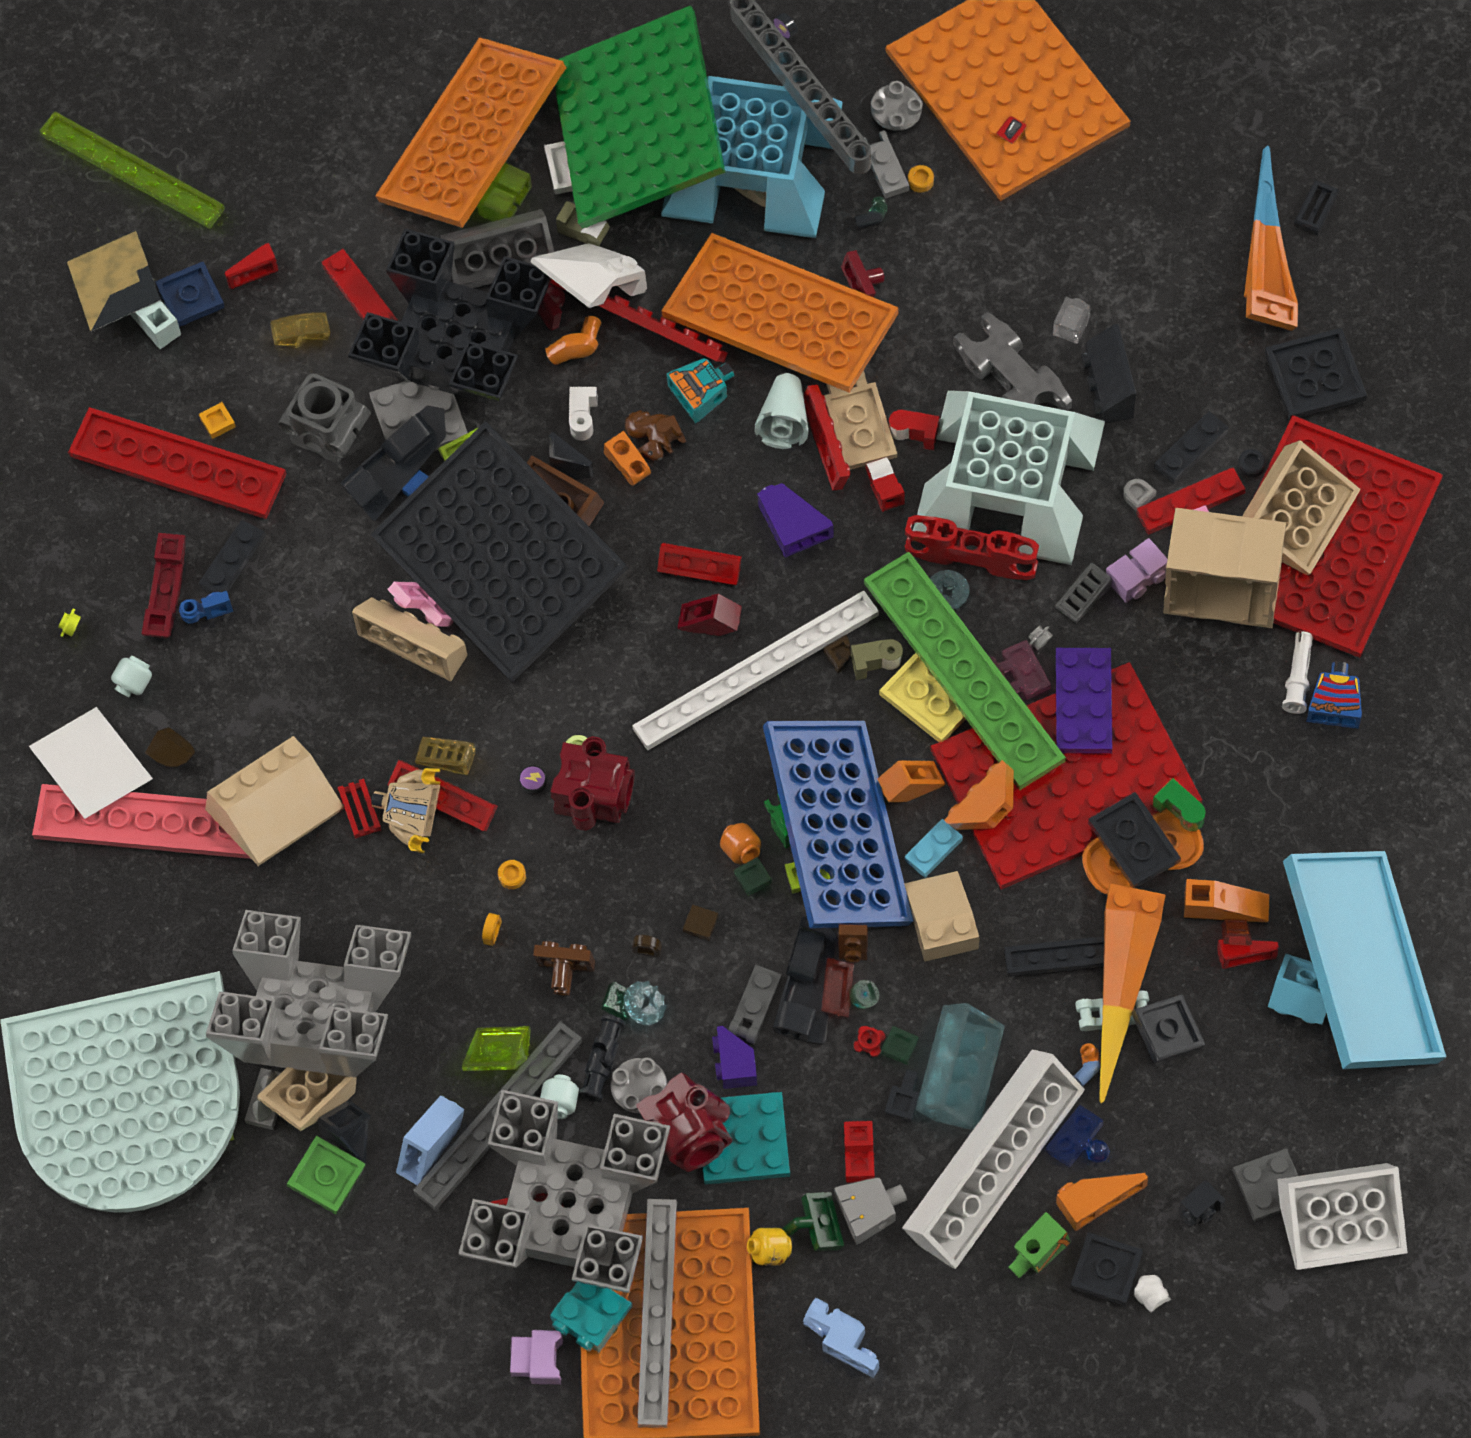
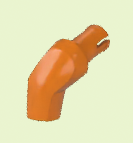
[546,316,601,365]

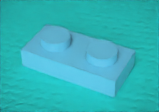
[905,819,963,878]

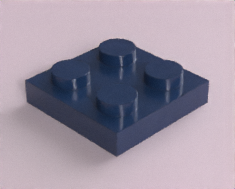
[155,262,225,327]

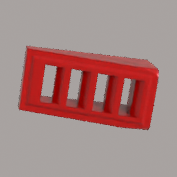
[225,243,279,289]
[1217,939,1279,969]

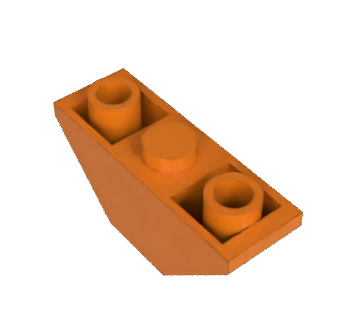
[944,760,1014,830]

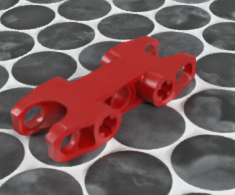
[905,515,1039,580]

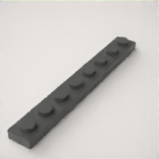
[413,1021,582,1211]

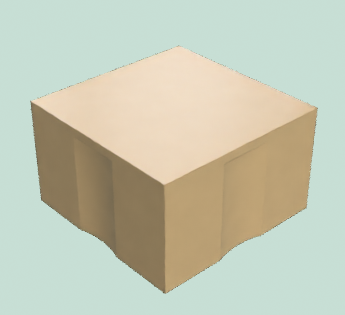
[1164,508,1286,628]

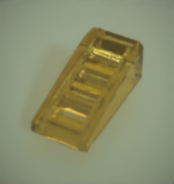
[415,737,476,775]

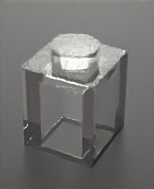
[1053,297,1091,344]

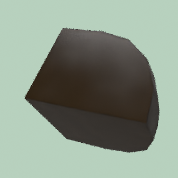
[145,727,195,767]

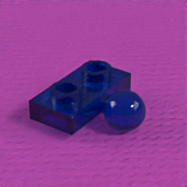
[1046,1105,1109,1167]

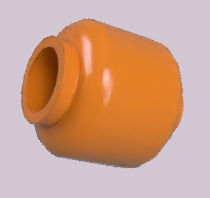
[720,823,761,864]

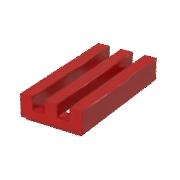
[338,779,381,839]

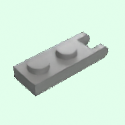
[864,131,909,199]

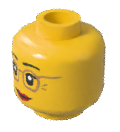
[747,1228,792,1265]

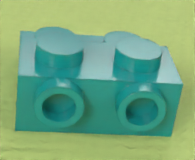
[550,1282,632,1353]

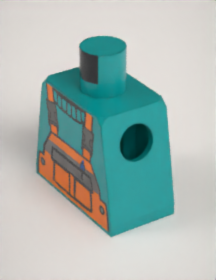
[667,359,734,423]

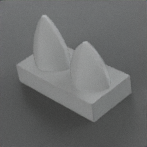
[245,1068,281,1130]

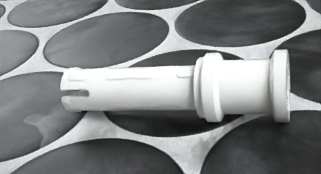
[1282,632,1313,714]

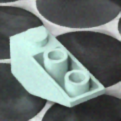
[130,301,181,349]

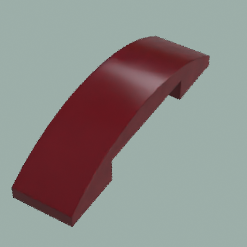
[142,533,186,638]

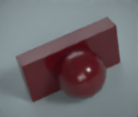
[537,285,565,331]

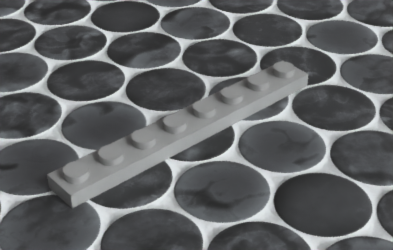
[638,1199,677,1428]

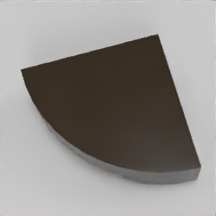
[823,635,850,673]

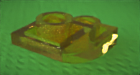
[270,313,330,346]

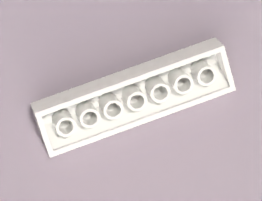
[902,1049,1085,1269]

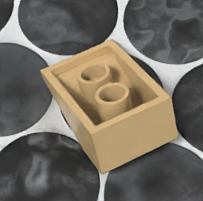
[904,871,979,962]
[257,1067,357,1131]

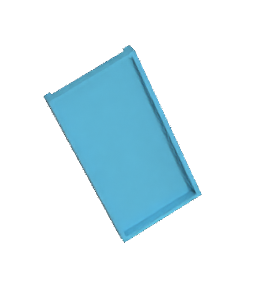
[1283,851,1446,1069]

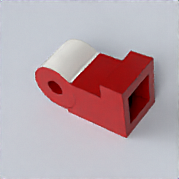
[889,410,940,451]
[865,457,905,512]

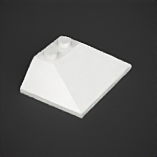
[531,243,647,308]

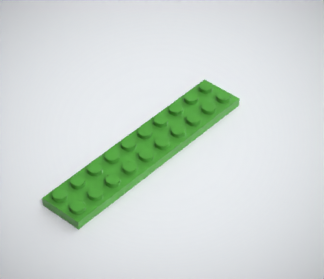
[864,552,1066,790]

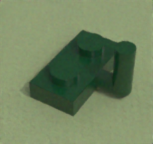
[782,1192,844,1251]

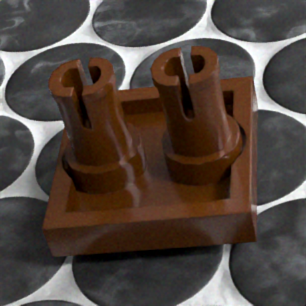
[533,941,595,996]

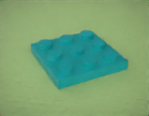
[703,1092,790,1185]

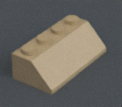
[352,597,467,681]

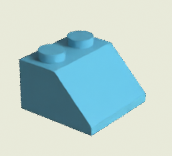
[1268,954,1326,1025]

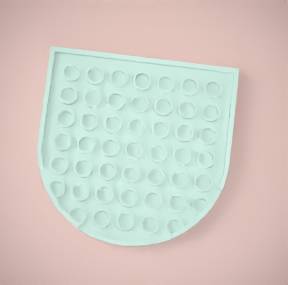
[0,971,240,1212]

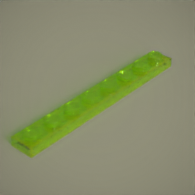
[40,112,225,229]

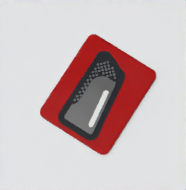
[996,116,1027,143]

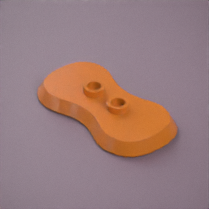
[1082,810,1204,895]

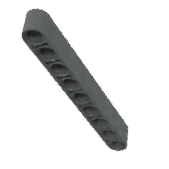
[730,0,871,174]

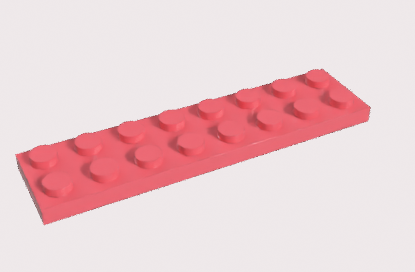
[32,784,251,859]

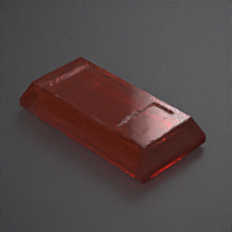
[1221,919,1252,946]
[821,958,854,1017]

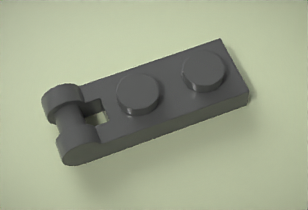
[728,965,782,1045]

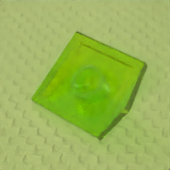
[462,1026,531,1071]

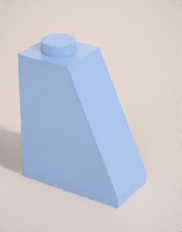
[396,1096,464,1185]

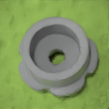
[1028,626,1053,651]

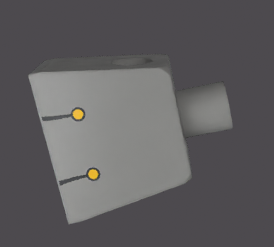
[834,1178,907,1245]

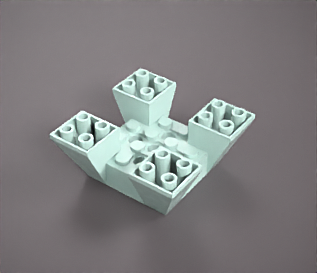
[913,391,1105,565]

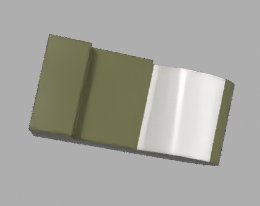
[556,201,610,246]
[850,639,903,680]

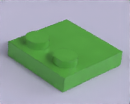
[287,1135,366,1214]

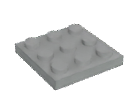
[369,381,468,450]

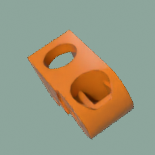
[604,431,651,486]

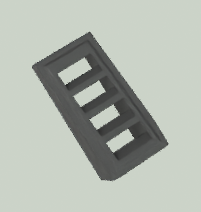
[1055,563,1112,623]

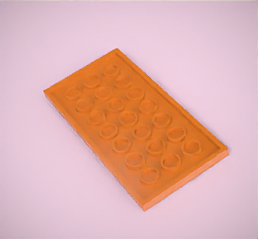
[376,37,566,228]
[662,233,899,393]

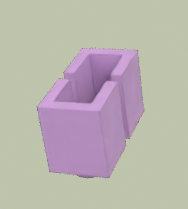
[1106,538,1167,603]

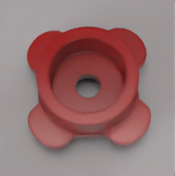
[854,1026,885,1057]

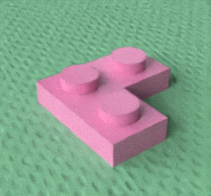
[388,582,454,627]

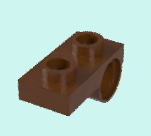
[839,924,868,963]

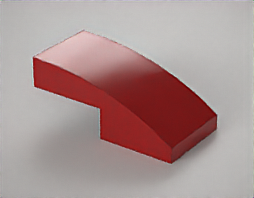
[844,1121,875,1183]

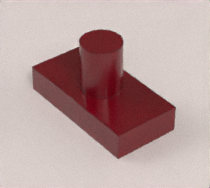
[841,250,884,298]

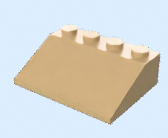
[1242,440,1361,575]
[205,736,344,866]

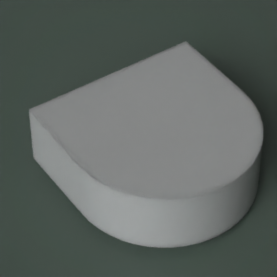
[1123,479,1156,511]

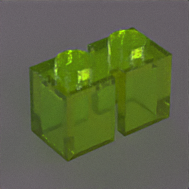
[477,163,532,222]

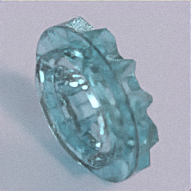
[930,570,969,610]
[624,981,667,1025]

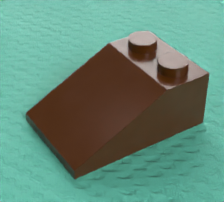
[527,455,604,526]

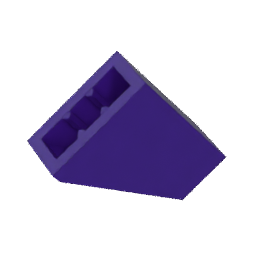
[757,483,834,557]

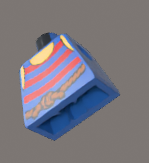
[1306,661,1362,729]

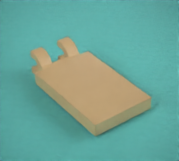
[824,370,897,470]

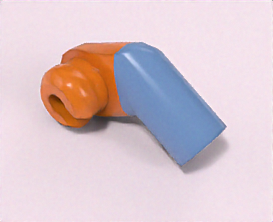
[1073,1043,1101,1087]

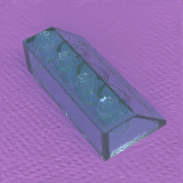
[916,1003,1005,1130]

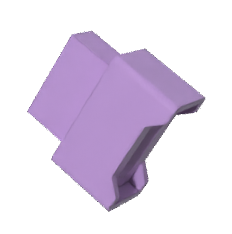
[510,1330,563,1384]

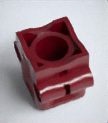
[551,737,635,831]
[636,1072,733,1172]

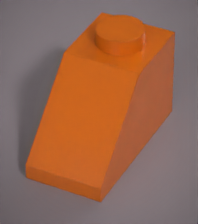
[877,761,945,802]

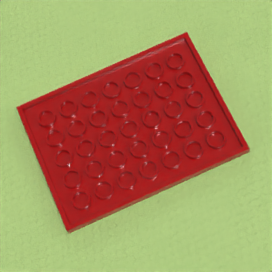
[1257,415,1443,658]
[931,662,1202,890]

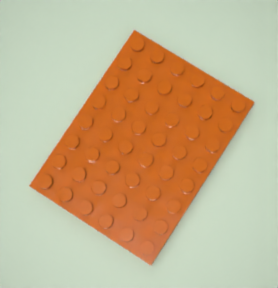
[886,0,1130,201]
[581,1208,760,1438]

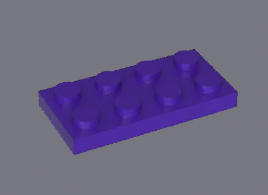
[1056,648,1112,753]

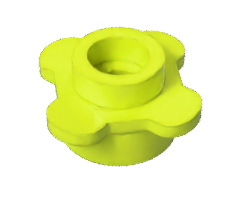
[58,608,81,637]

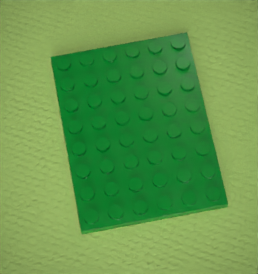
[555,6,726,229]

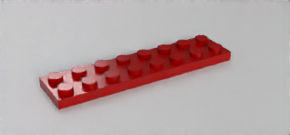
[68,407,286,519]

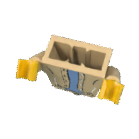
[371,768,440,854]

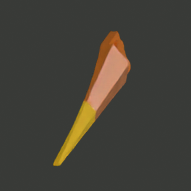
[1099,883,1165,1104]

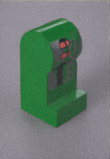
[1153,778,1205,832]

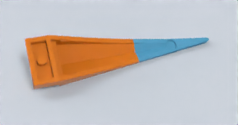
[1244,146,1298,331]

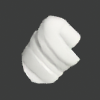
[1134,1275,1171,1312]

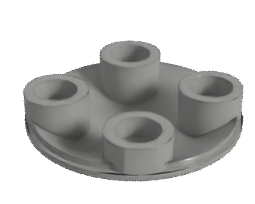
[870,81,923,131]
[611,1058,667,1113]

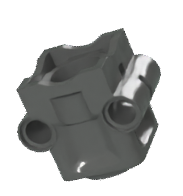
[277,374,371,464]

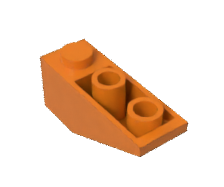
[1184,879,1269,923]

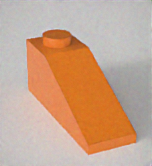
[1056,1173,1148,1231]

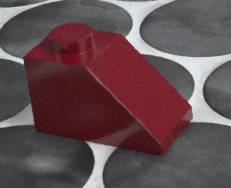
[677,593,742,636]

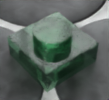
[733,857,772,896]
[601,981,637,1021]
[881,1026,919,1065]

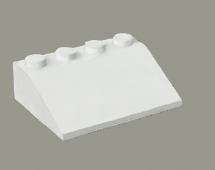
[1277,1163,1407,1270]

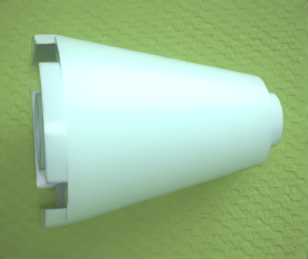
[755,373,808,449]

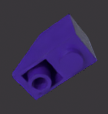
[712,1026,757,1089]

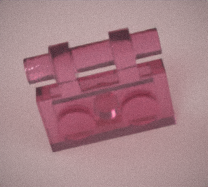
[990,640,1051,700]

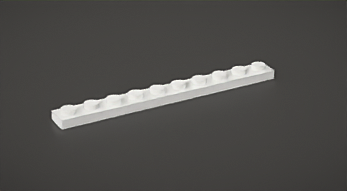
[632,591,879,751]

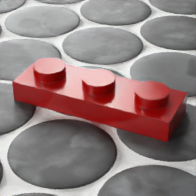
[657,543,742,585]

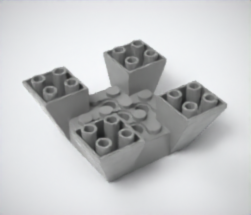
[206,910,411,1077]
[459,1090,670,1293]

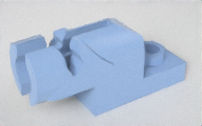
[803,1298,879,1378]

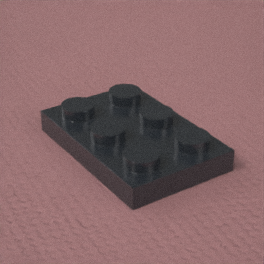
[1088,792,1181,888]

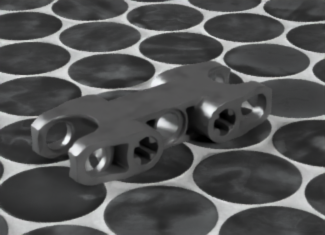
[953,312,1072,411]

